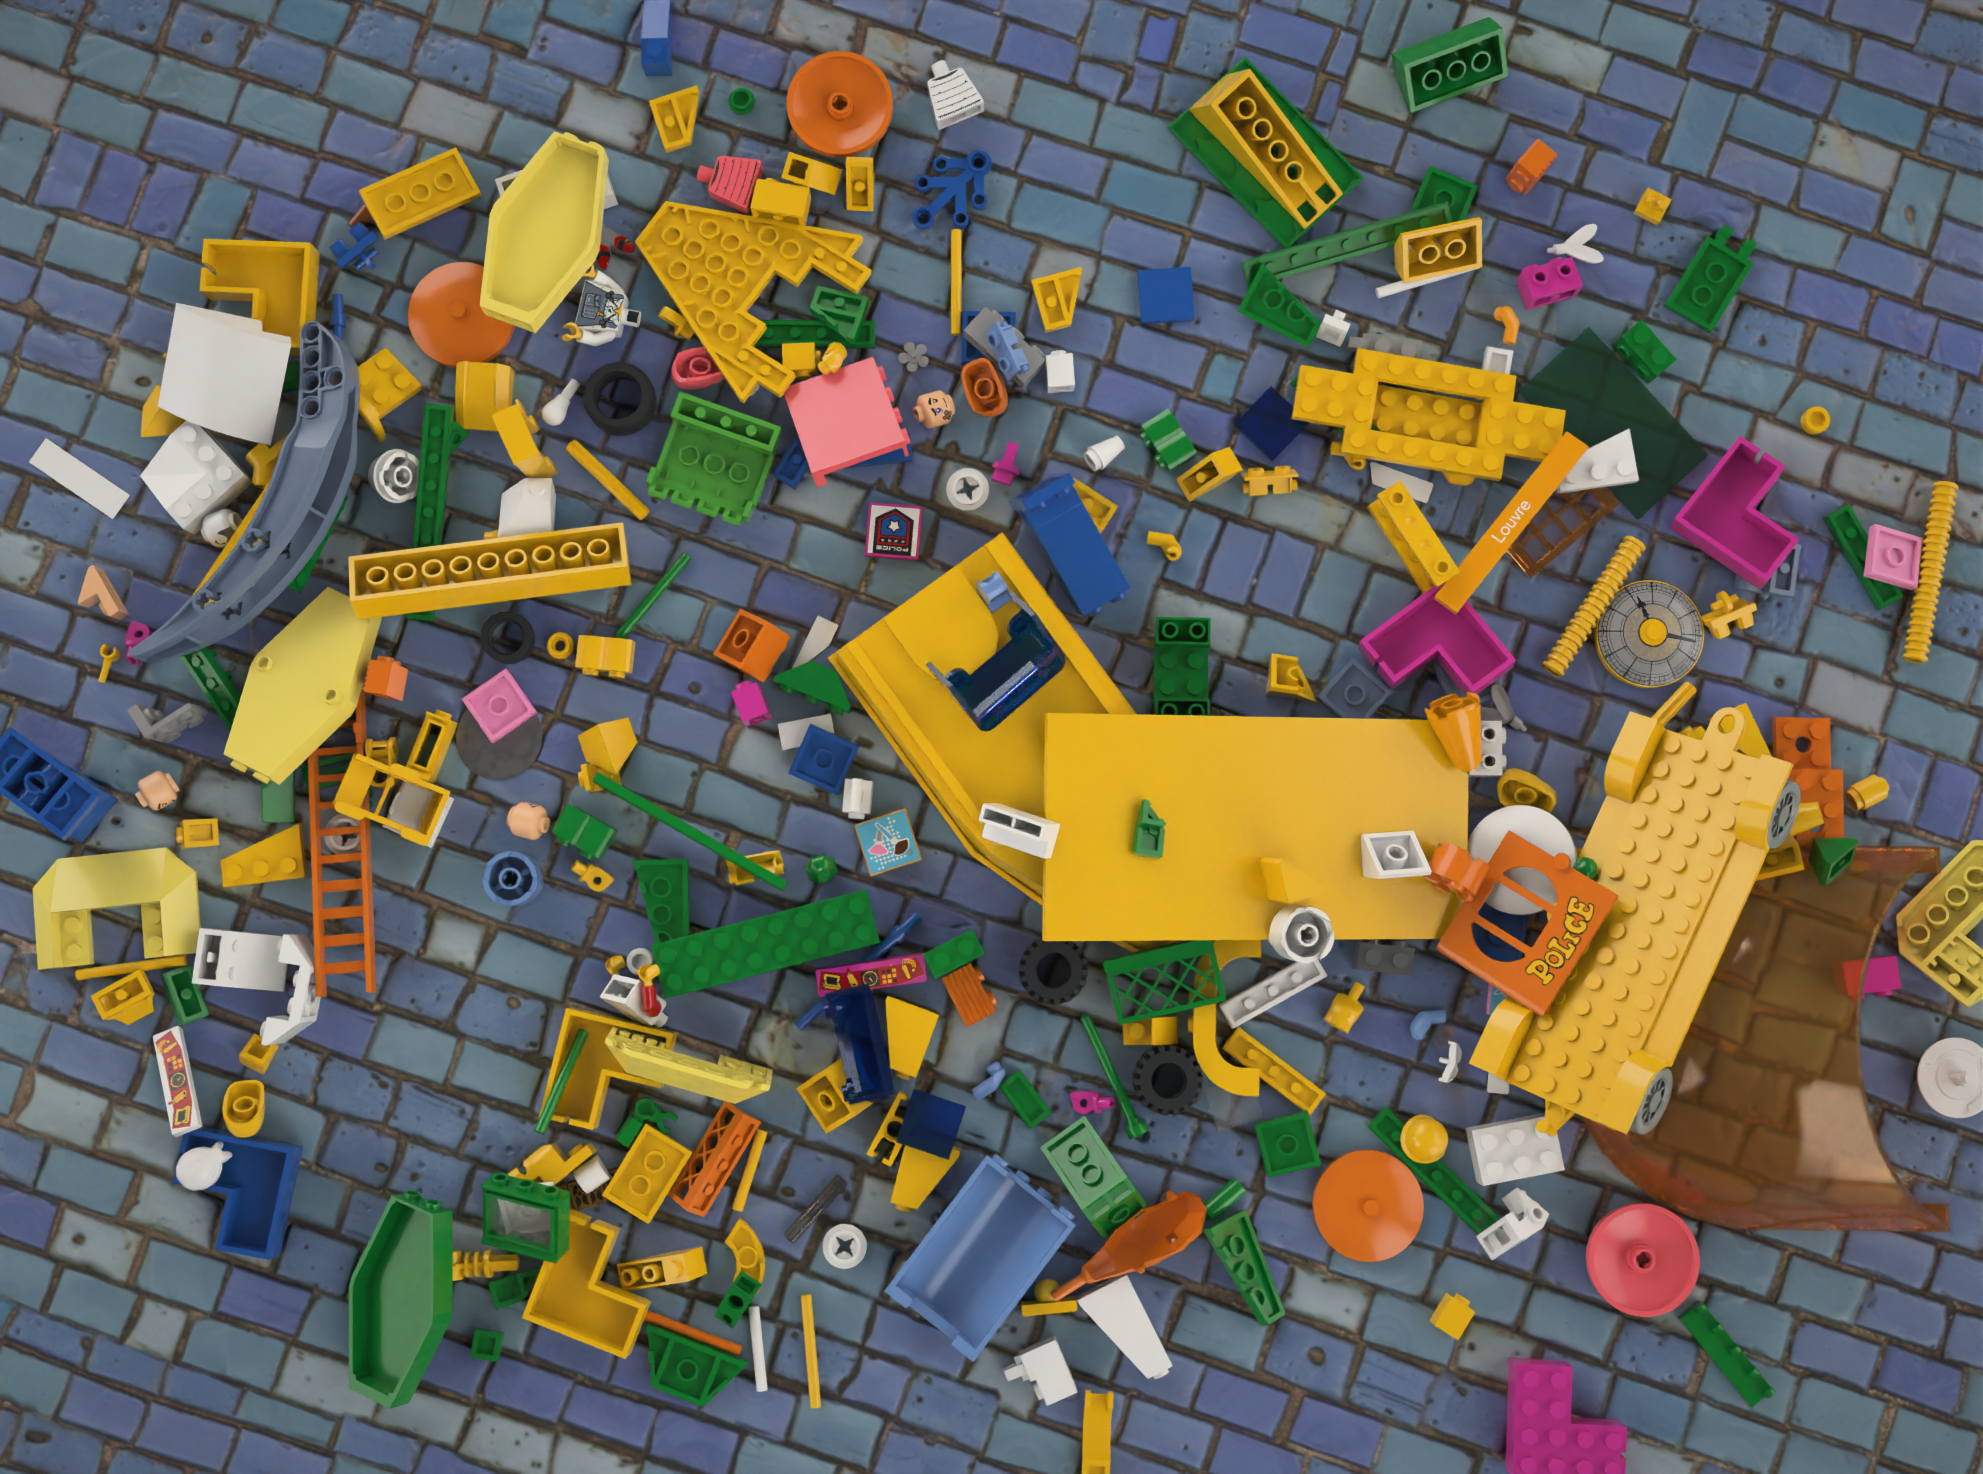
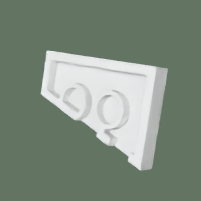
[1557,429,1639,494]

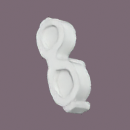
[1438,1041,1462,1083]

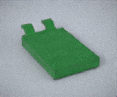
[1663,224,1757,333]

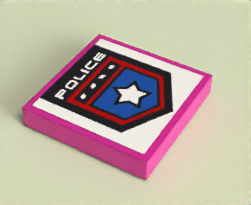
[865,502,923,561]

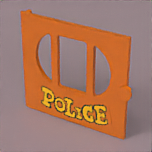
[1436,830,1619,1018]

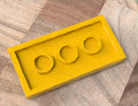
[358,147,481,240]

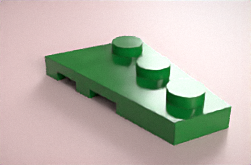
[1237,263,1321,348]

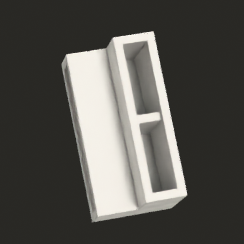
[979,803,1060,859]

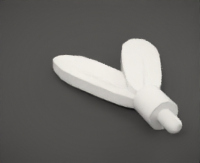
[1547,224,1604,264]

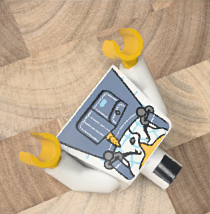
[562,264,641,347]

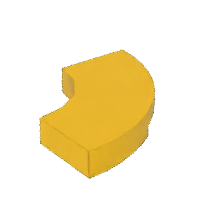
[724,1218,765,1296]

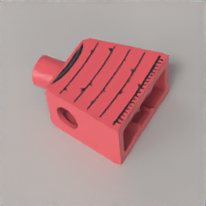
[697,156,764,216]

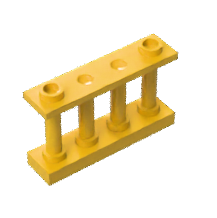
[1367,480,1460,594]

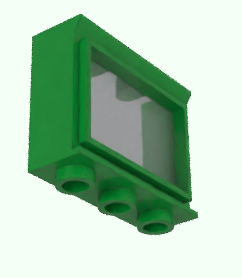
[481,1172,570,1263]

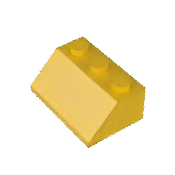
[1394,217,1482,283]

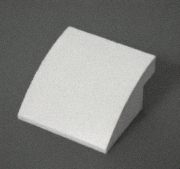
[158,303,291,445]

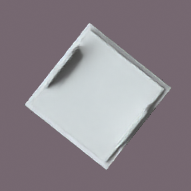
[382,781,454,848]

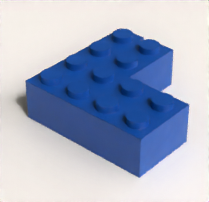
[173,1127,303,1260]

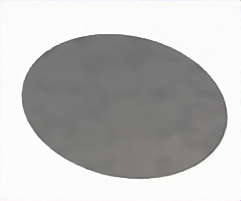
[456,709,542,780]

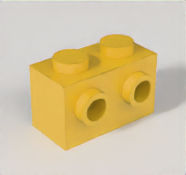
[750,178,811,225]

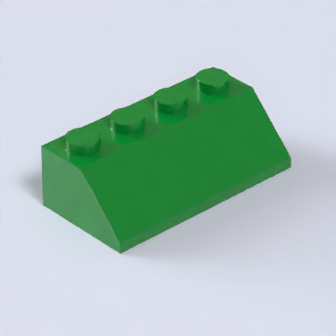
[1391,17,1508,113]

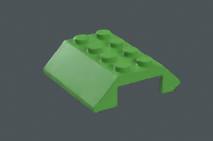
[646,391,781,526]

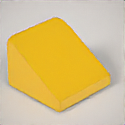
[239,1033,279,1075]

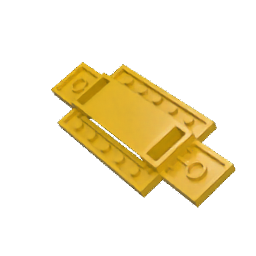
[1291,348,1566,481]

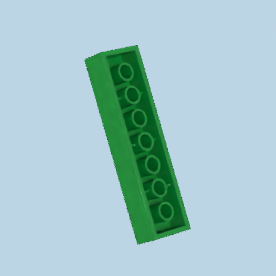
[651,889,880,999]

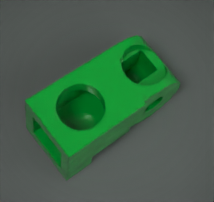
[714,1271,762,1329]

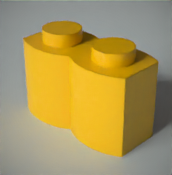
[575,635,636,678]

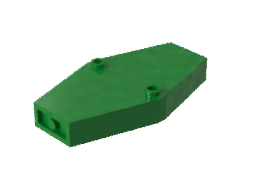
[349,1190,453,1409]

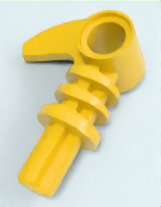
[452,1249,520,1281]

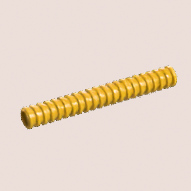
[1902,481,1959,663]

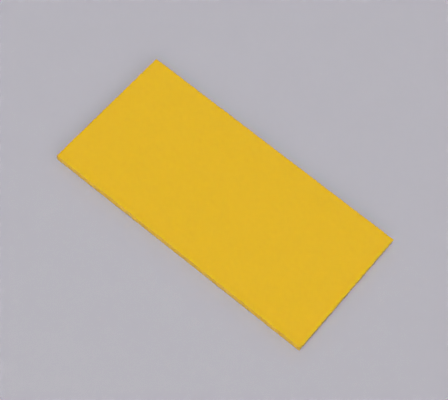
[1042,713,1469,941]

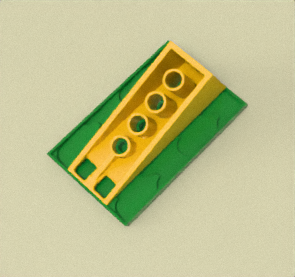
[1167,57,1364,248]

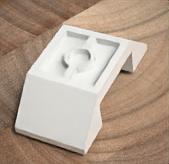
[260,934,321,1046]

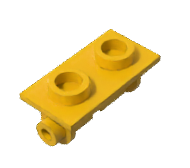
[1241,466,1298,496]
[726,850,785,886]

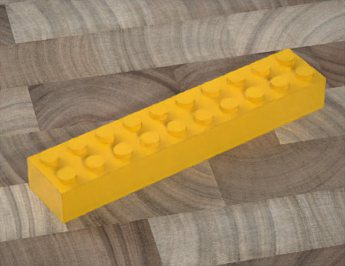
[348,522,632,620]

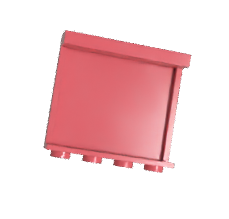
[784,357,911,488]

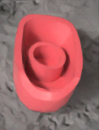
[671,347,725,391]

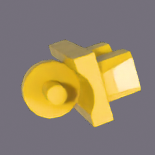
[1701,591,1757,639]

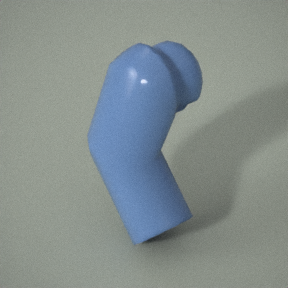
[972,1061,1005,1100]

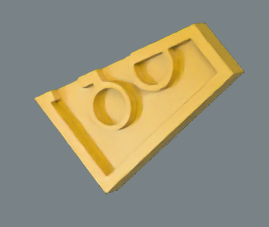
[220,823,308,888]

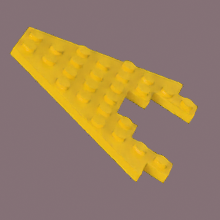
[635,201,871,403]

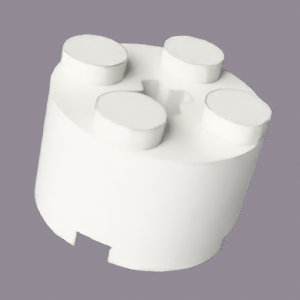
[1268,905,1335,963]

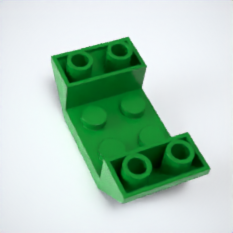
[1153,617,1211,716]

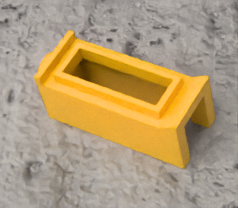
[405,709,458,783]

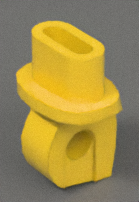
[657,306,694,340]
[571,859,614,892]

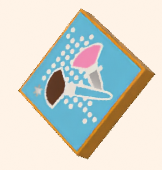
[854,808,922,877]

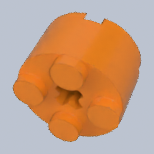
[1423,842,1490,903]

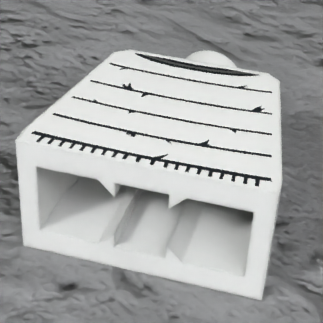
[927,60,984,130]

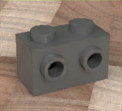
[1352,939,1415,976]

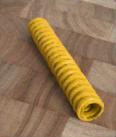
[1542,536,1646,677]

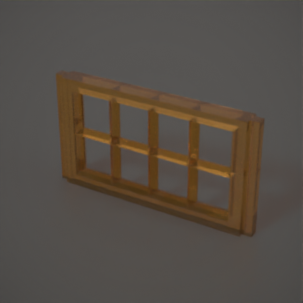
[1507,487,1620,579]

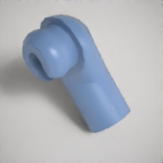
[1410,1010,1446,1040]

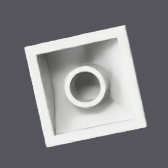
[498,478,556,538]

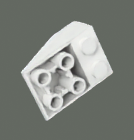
[192,928,288,992]

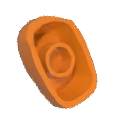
[961,358,1008,417]

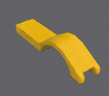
[1081,1390,1114,1474]

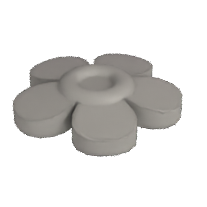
[898,342,929,373]

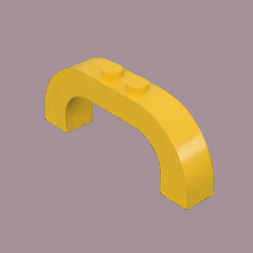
[1188,940,1261,1096]

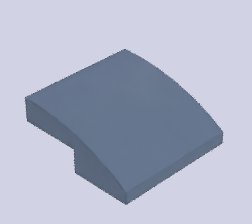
[1734,544,1801,598]

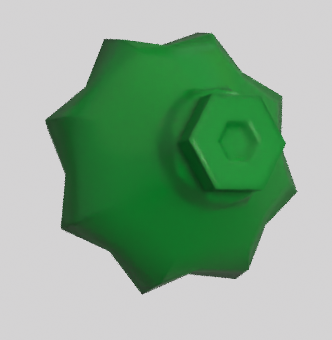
[804,853,839,885]

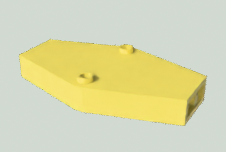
[480,131,609,333]
[224,587,382,785]

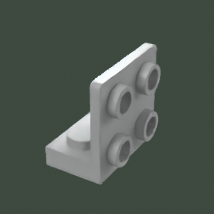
[127,703,209,743]

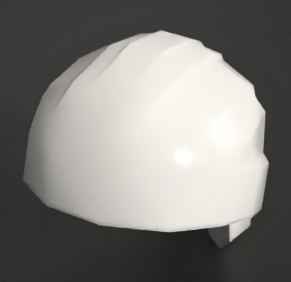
[176,1141,232,1191]

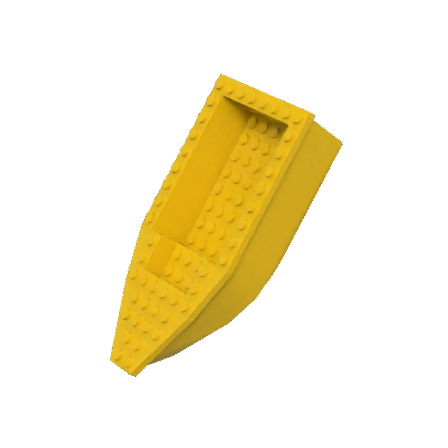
[828,532,1178,952]

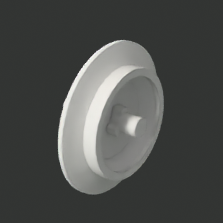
[1917,1038,1983,1118]

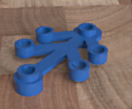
[913,150,992,230]

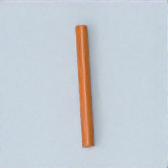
[644,1310,743,1356]

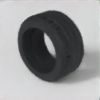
[583,362,657,436]

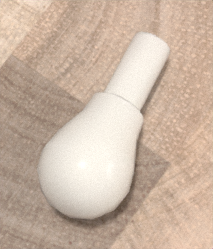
[542,379,580,426]

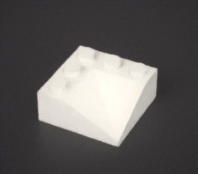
[140,420,252,535]

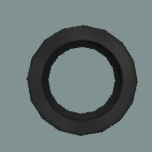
[481,611,535,664]

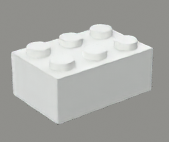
[1465,1113,1565,1186]

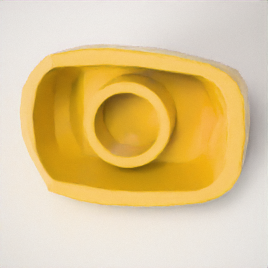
[1497,768,1557,813]
[222,1080,265,1138]

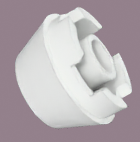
[368,449,420,503]

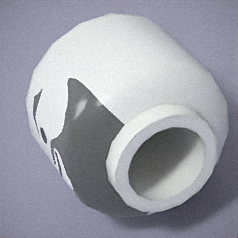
[201,509,243,547]

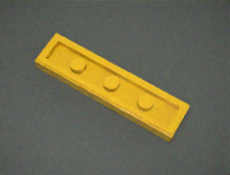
[1222,1026,1326,1115]

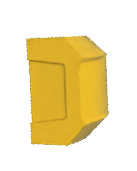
[455,361,515,431]

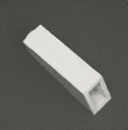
[1076,1273,1172,1379]

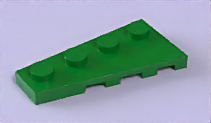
[633,859,690,944]
[1203,1209,1286,1326]

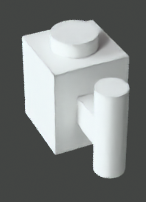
[842,778,874,819]

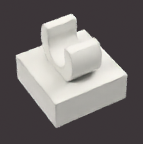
[1316,310,1350,347]

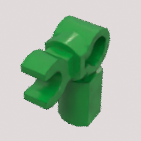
[614,1097,678,1148]

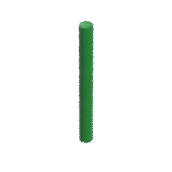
[615,552,692,639]
[534,1029,589,1135]

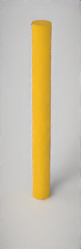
[951,229,962,336]
[75,955,188,980]
[800,1294,821,1408]

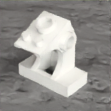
[1476,1187,1549,1260]

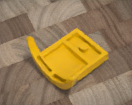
[358,347,422,443]

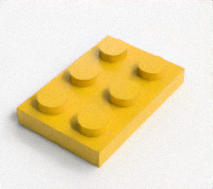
[602,1123,694,1224]

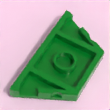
[646,1323,748,1407]

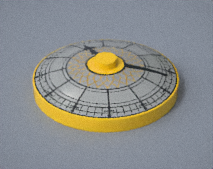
[1593,580,1704,688]

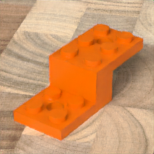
[1772,717,1844,852]

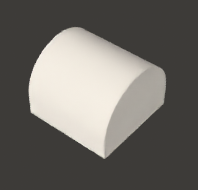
[573,1155,612,1194]

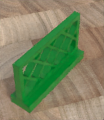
[1103,940,1227,1025]

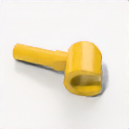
[98,644,121,683]

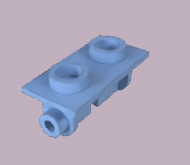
[986,321,1029,381]

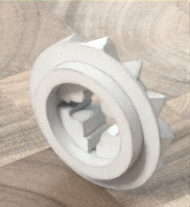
[946,468,989,511]
[324,813,361,854]
[823,1224,867,1269]

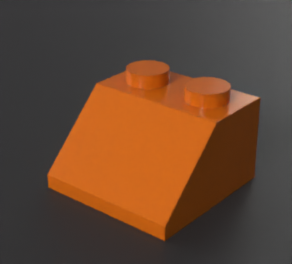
[713,608,791,683]

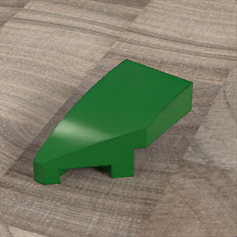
[1132,799,1166,859]
[488,1267,540,1310]

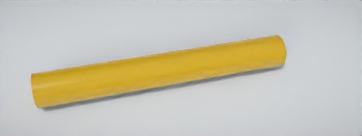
[732,1129,768,1212]

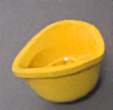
[1400,1114,1448,1164]

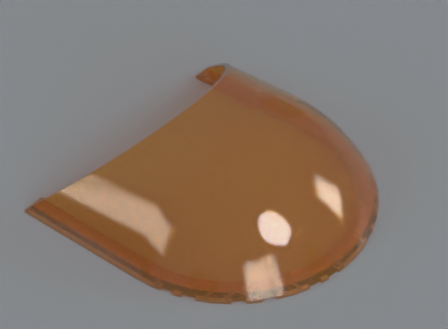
[1580,845,1950,1232]

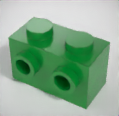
[1613,319,1677,384]

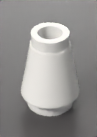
[1084,436,1125,471]

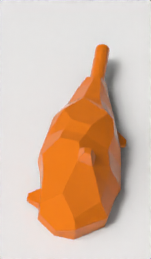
[1050,1190,1207,1302]

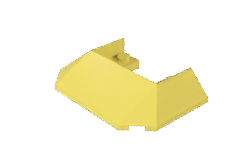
[1896,840,1983,1008]
[33,847,201,970]
[605,1025,773,1104]

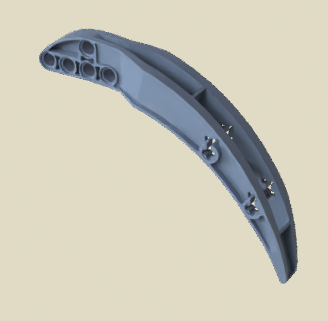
[129,321,360,664]

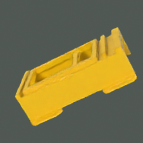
[491,399,558,478]
[332,753,451,846]

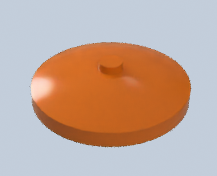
[786,51,893,158]
[408,262,515,368]
[1312,1149,1424,1262]

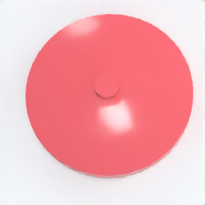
[1586,1203,1700,1317]

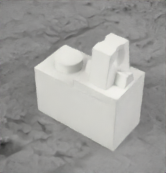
[1003,1335,1078,1406]

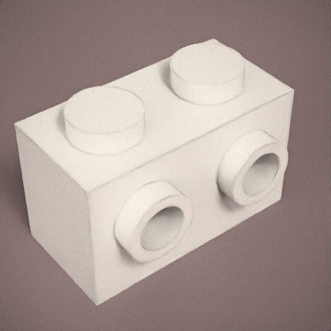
[1469,721,1506,777]

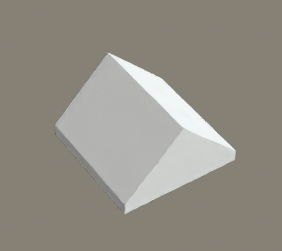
[1361,830,1432,879]

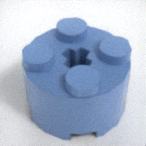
[482,851,544,906]

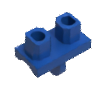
[329,222,380,270]

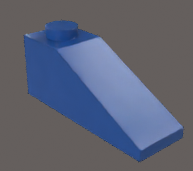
[641,0,672,76]

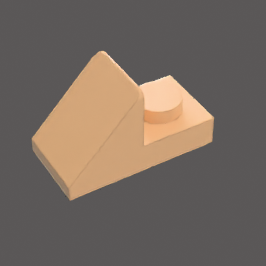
[78,565,129,620]

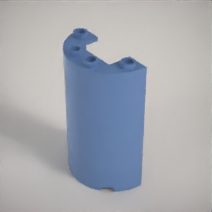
[885,1154,1076,1362]

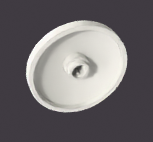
[1468,805,1577,915]

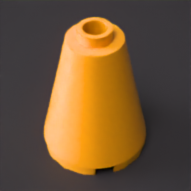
[1425,692,1482,772]

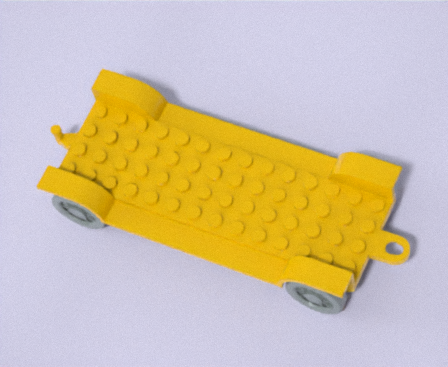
[1469,707,1800,1137]

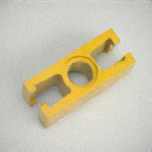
[866,1091,924,1167]

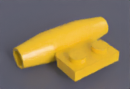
[1755,802,1824,881]

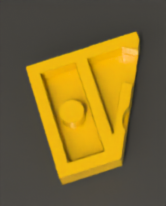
[649,85,700,153]
[1031,267,1082,333]

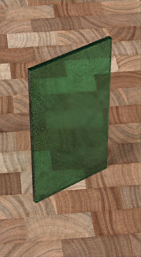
[1518,327,1708,520]

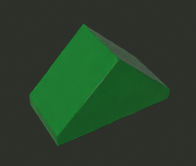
[1808,838,1858,886]

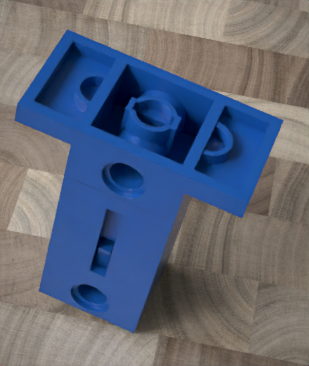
[1009,473,1130,617]
[0,727,118,843]

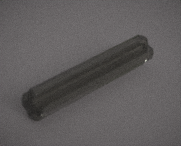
[784,1175,848,1244]

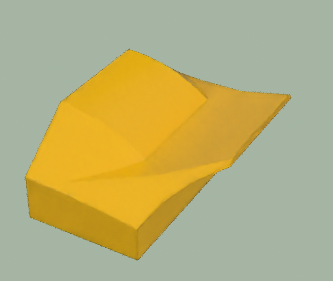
[91,969,155,1025]

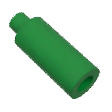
[1204,1177,1247,1223]

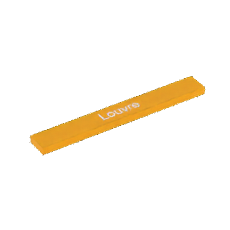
[1434,431,1589,615]

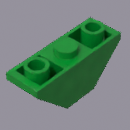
[773,661,852,716]

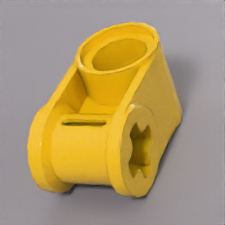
[365,737,398,790]

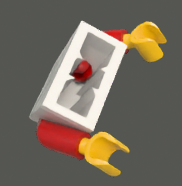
[600,955,668,1028]

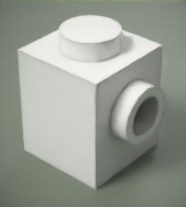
[1045,350,1075,393]

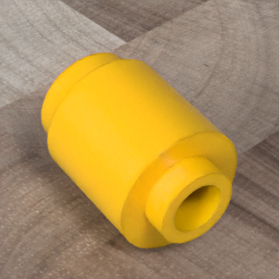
[1844,774,1889,811]

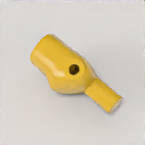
[1323,982,1365,1034]

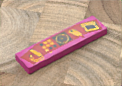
[815,953,927,997]

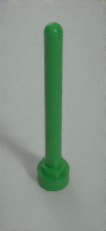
[1080,1014,1149,1139]

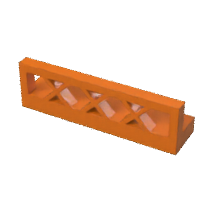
[668,1101,761,1217]

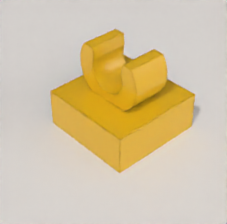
[1633,187,1672,225]

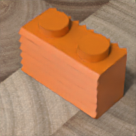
[1506,139,1557,195]
[362,656,408,701]
[941,963,998,1027]

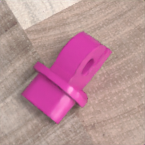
[991,442,1019,486]
[125,621,152,665]
[1070,1090,1115,1114]

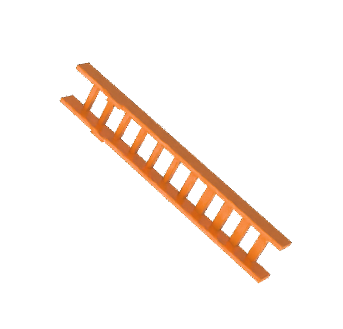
[308,679,377,997]

